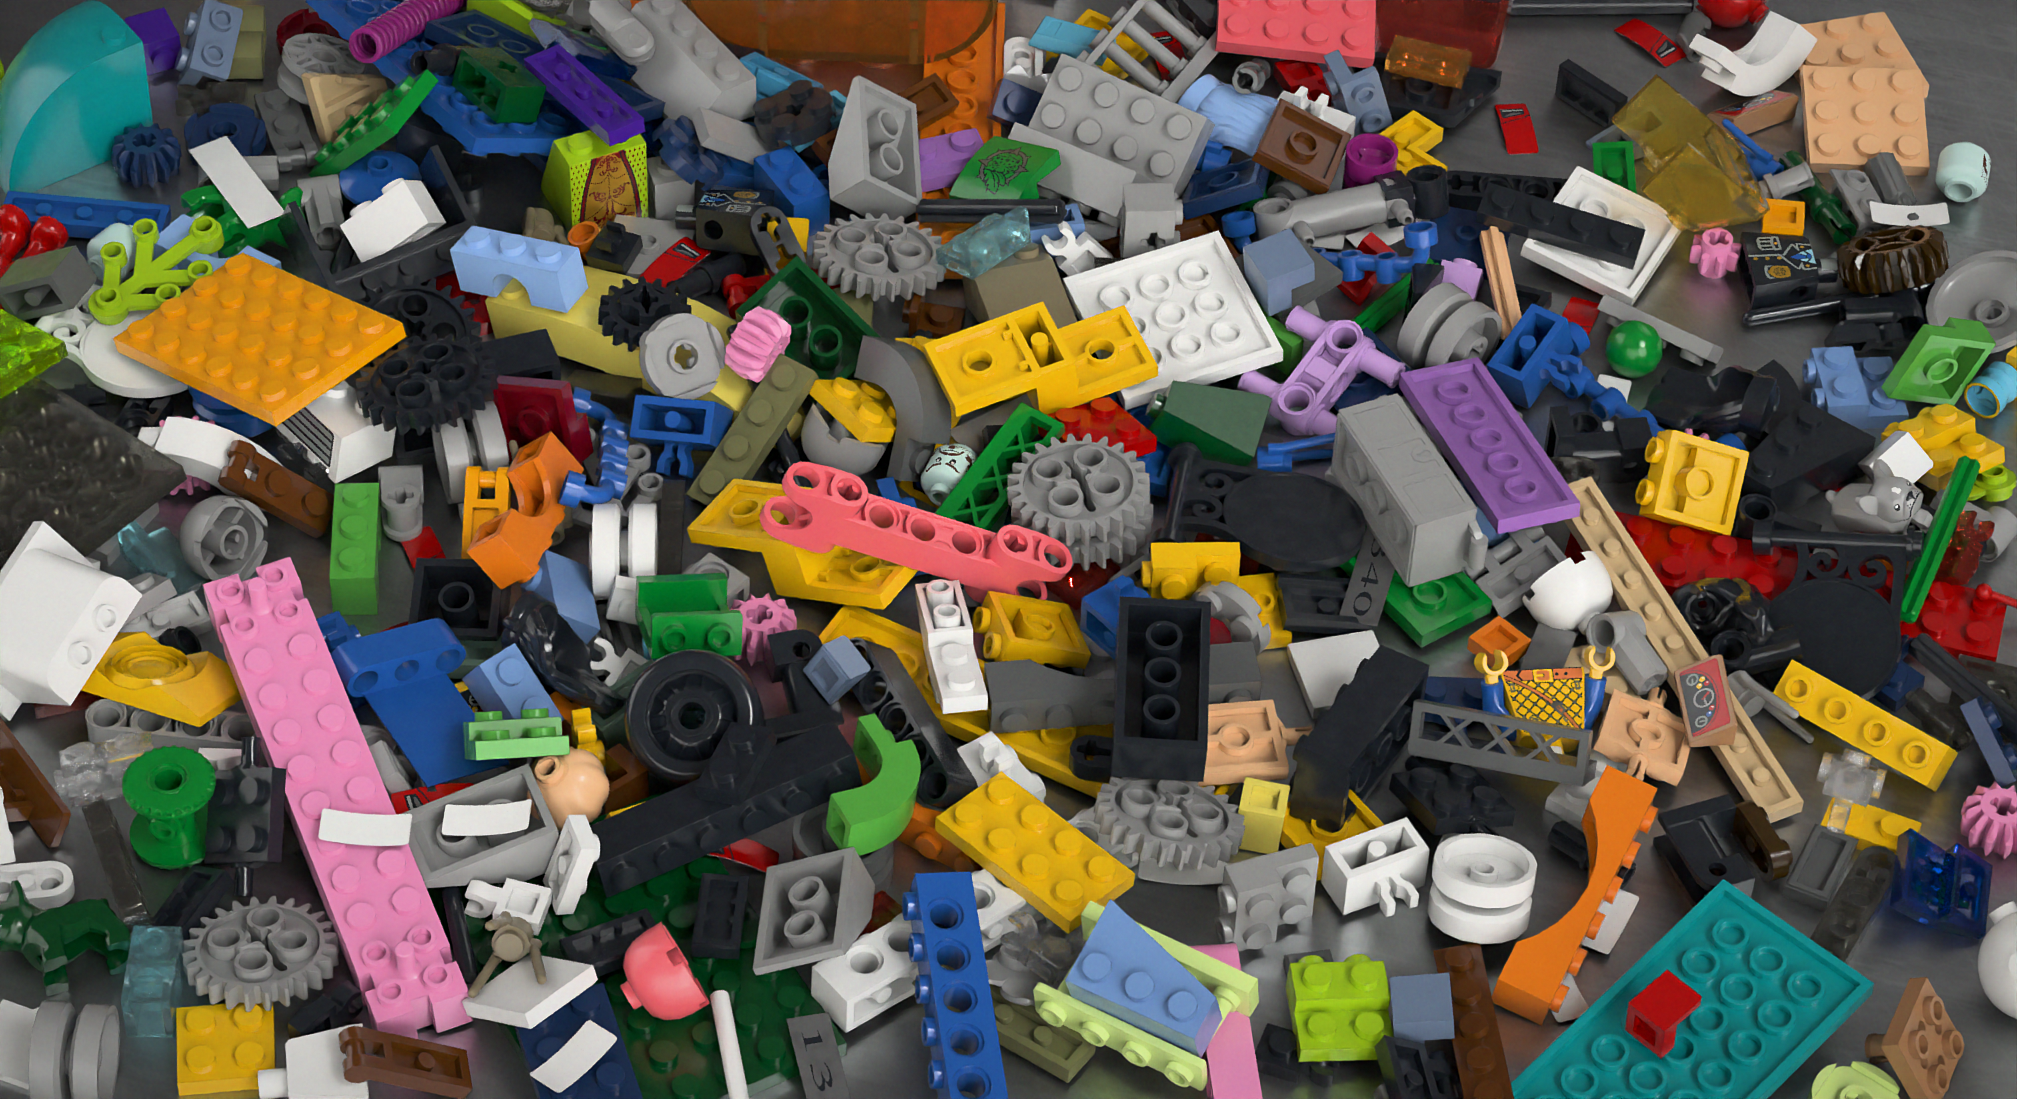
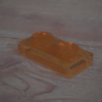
[1384,35,1473,89]

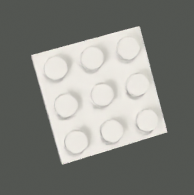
[1521,166,1686,306]

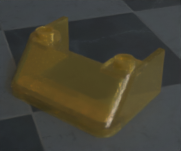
[1611,74,1770,232]

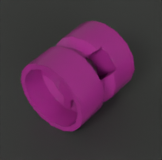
[1342,133,1398,190]

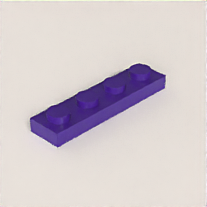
[524,44,645,146]

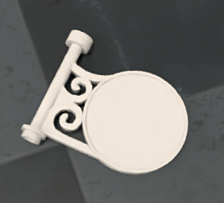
[0,284,188,398]

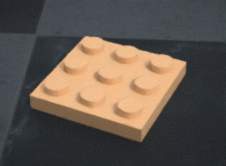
[1793,12,1930,98]
[1800,65,1930,176]

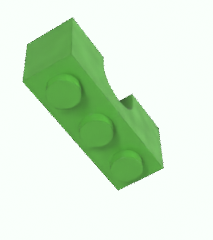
[329,483,382,615]

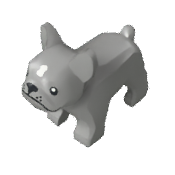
[1825,459,1933,535]

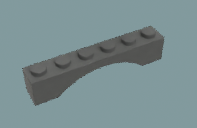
[984,641,1262,733]

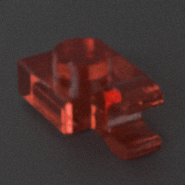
[1934,510,1995,585]
[1046,558,1121,611]

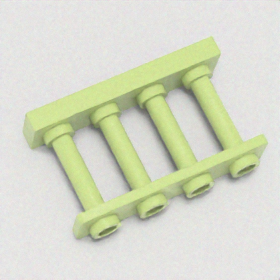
[1033,901,1259,1091]

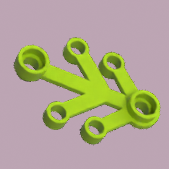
[88,216,224,325]

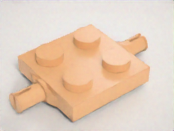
[1593,687,1691,787]
[1198,699,1312,786]

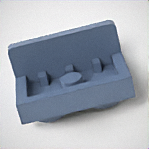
[175,0,243,90]
[1322,50,1393,137]

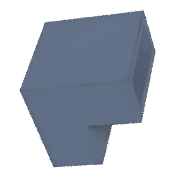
[1243,228,1315,316]
[1389,973,1455,1044]

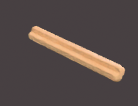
[1479,226,1522,341]

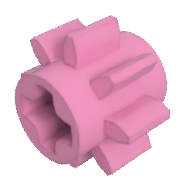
[1689,228,1742,279]

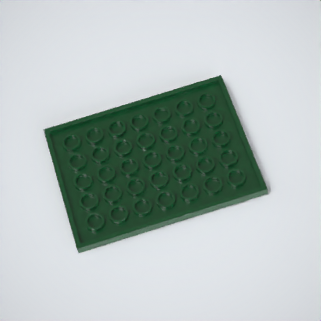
[427,788,847,1099]

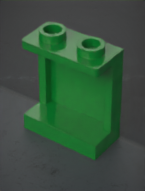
[635,573,743,659]

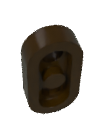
[1731,800,1793,882]

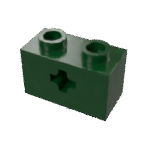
[451,48,547,123]

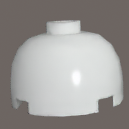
[1522,551,1613,635]

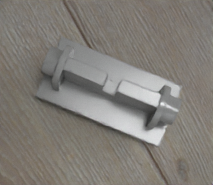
[1829,169,1894,237]

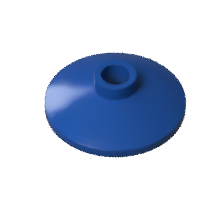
[339,150,422,205]

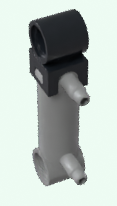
[1253,165,1450,247]

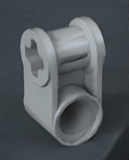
[378,464,424,542]

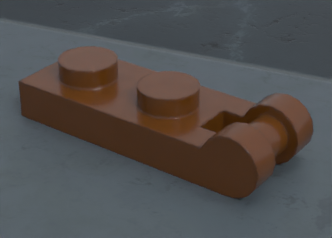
[218,440,334,538]
[338,1026,473,1099]

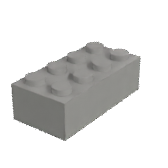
[1028,53,1215,198]

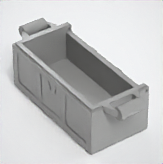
[1331,393,1489,587]

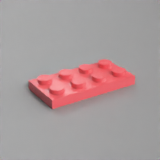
[1215,0,1376,68]

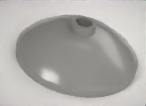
[1926,250,2017,354]

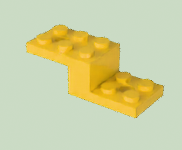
[923,301,1158,417]
[809,336,1026,442]
[687,478,919,610]

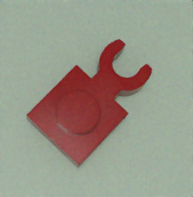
[1273,59,1332,107]

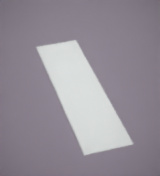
[189,136,284,229]

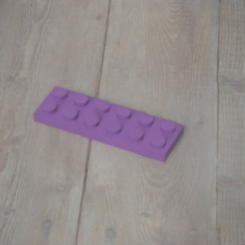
[1399,357,1580,534]

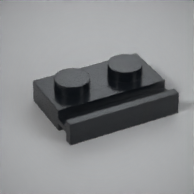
[1275,573,1372,635]

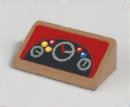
[1707,90,1799,140]
[1674,654,1737,747]

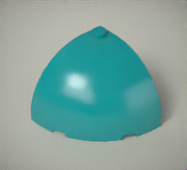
[0,0,153,195]

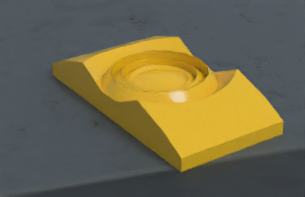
[81,631,242,727]

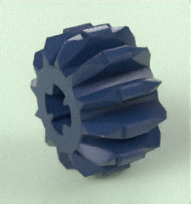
[111,122,182,189]

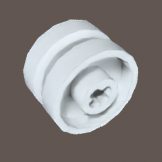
[589,503,658,600]
[1427,833,1537,944]

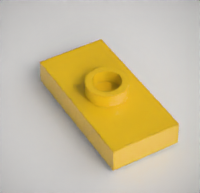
[1238,572,1292,650]

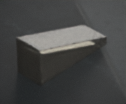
[565,369,643,419]

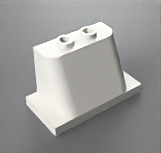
[0,521,142,721]

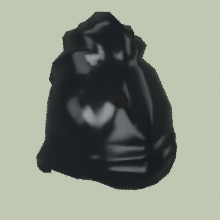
[1670,577,1774,656]

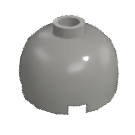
[801,402,889,477]
[178,496,268,582]

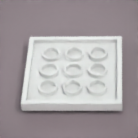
[1063,230,1283,410]

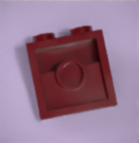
[491,375,594,465]

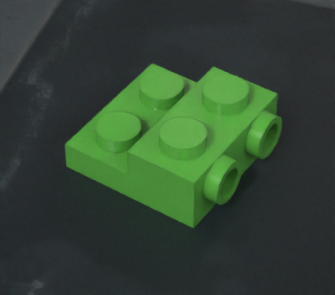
[1881,317,1996,406]
[463,708,570,760]

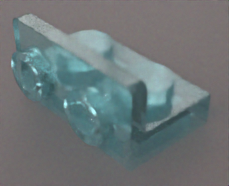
[936,206,1032,280]

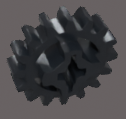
[598,276,692,352]

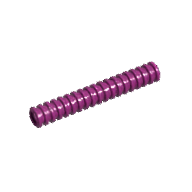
[349,0,467,64]

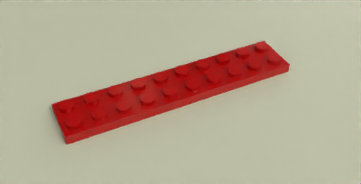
[1564,510,2007,669]

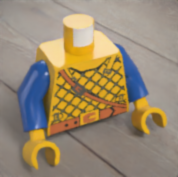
[1474,645,1615,754]

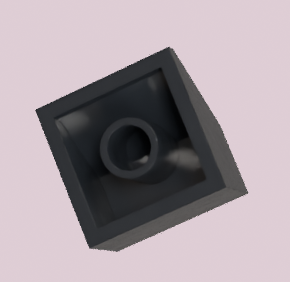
[408,558,512,641]

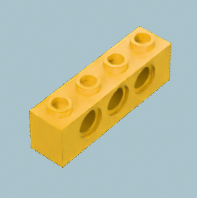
[1773,659,1958,792]

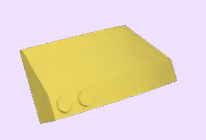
[485,265,806,449]

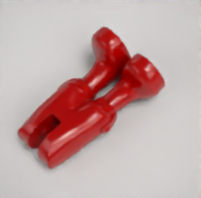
[0,204,68,316]

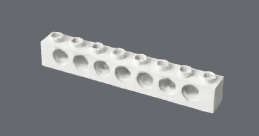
[811,806,1139,1033]

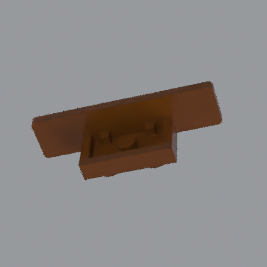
[0,717,71,848]

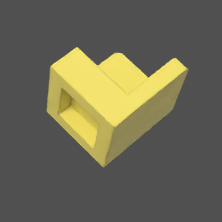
[1238,777,1290,854]

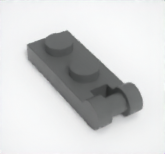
[254,89,318,173]

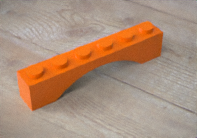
[1492,765,1659,1026]

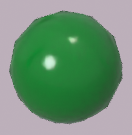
[1605,320,1663,379]

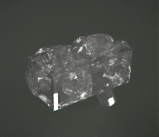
[53,731,162,812]
[1816,748,1887,834]

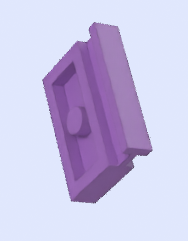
[919,128,984,192]

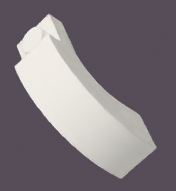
[1689,11,1818,96]
[127,417,284,511]

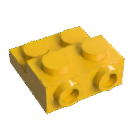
[1881,403,2005,492]
[1635,429,1750,536]
[1141,542,1241,600]
[972,590,1091,669]

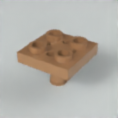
[1865,977,1965,1099]

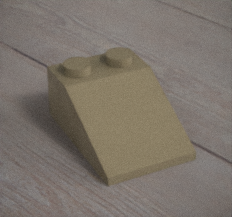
[961,242,1077,329]

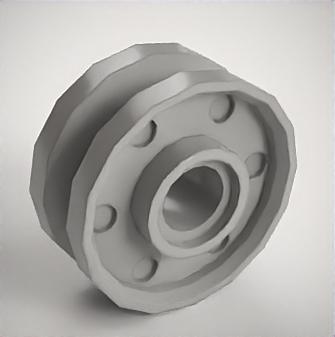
[276,33,367,105]

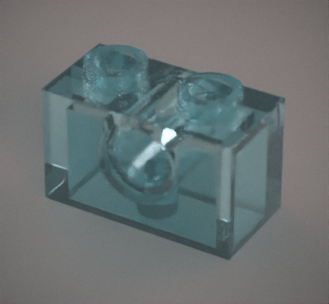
[121,926,185,1038]

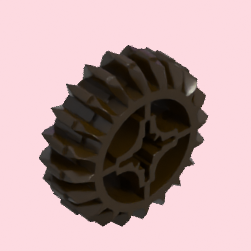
[1837,225,1950,295]

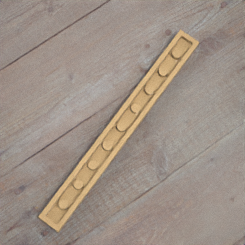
[1564,476,1804,823]

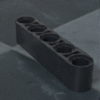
[849,637,978,810]

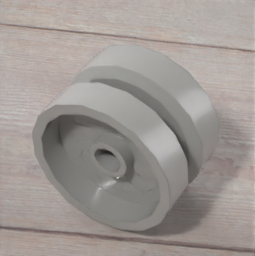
[1397,282,1502,370]
[431,401,510,504]
[28,1000,120,1099]

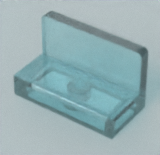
[116,516,211,601]

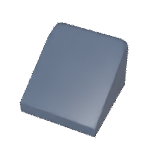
[803,636,871,705]

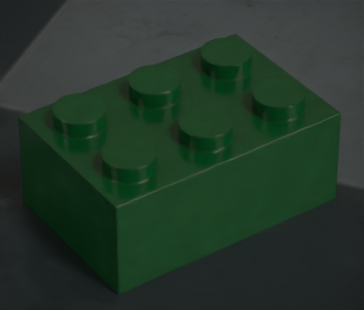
[735,256,880,406]

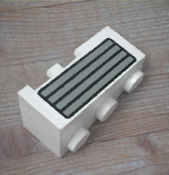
[276,380,396,484]

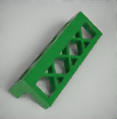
[935,402,1065,531]

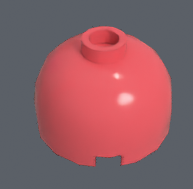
[620,922,710,1020]

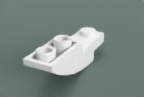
[915,579,988,714]

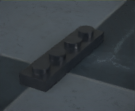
[1475,182,1646,270]

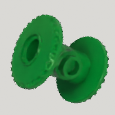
[122,745,216,870]

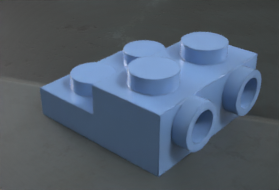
[1802,346,1909,429]

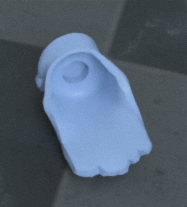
[1177,74,1278,157]

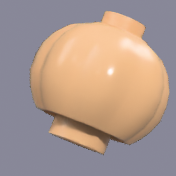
[526,746,610,831]

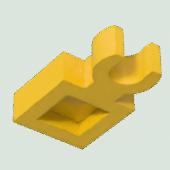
[571,707,606,767]

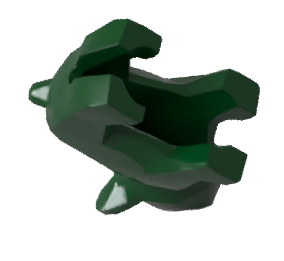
[0,880,133,996]

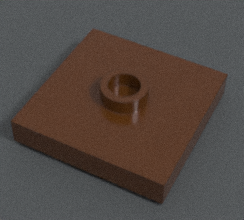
[1252,98,1352,195]

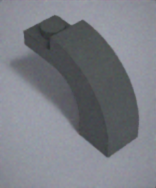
[854,335,951,482]

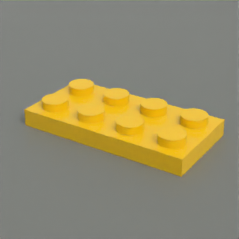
[935,771,1135,934]

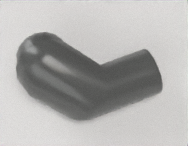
[1676,11,1711,62]

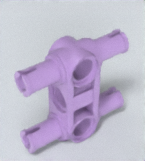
[1237,305,1406,444]

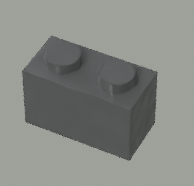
[0,245,98,323]

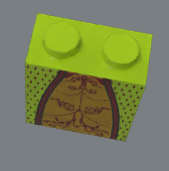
[541,130,648,232]

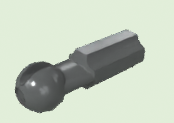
[1863,152,1930,227]

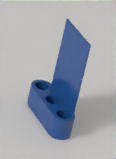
[331,618,509,787]

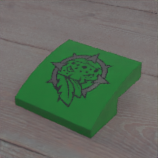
[949,136,1061,199]

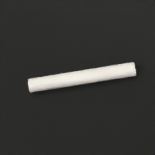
[710,990,749,1099]

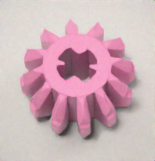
[725,306,791,383]
[730,593,797,667]
[1960,781,2017,860]

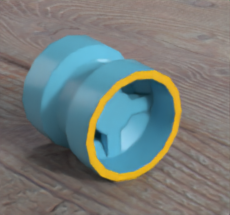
[1964,361,2017,418]

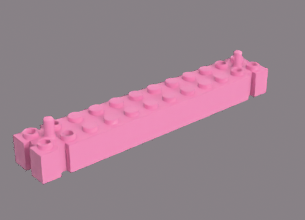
[203,557,473,1039]

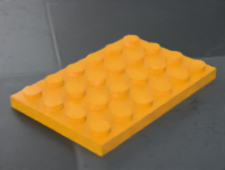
[113,252,407,427]

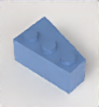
[1065,899,1223,1058]

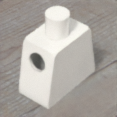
[258,1023,369,1099]

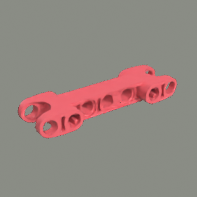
[759,462,1073,604]

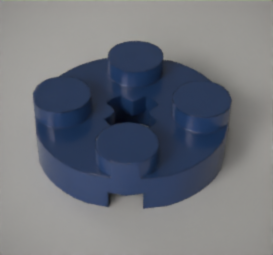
[184,103,267,167]
[652,115,727,191]

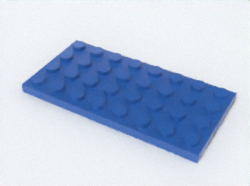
[305,0,590,156]

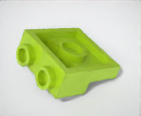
[1285,954,1394,1062]

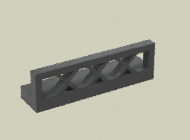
[1408,699,1597,787]

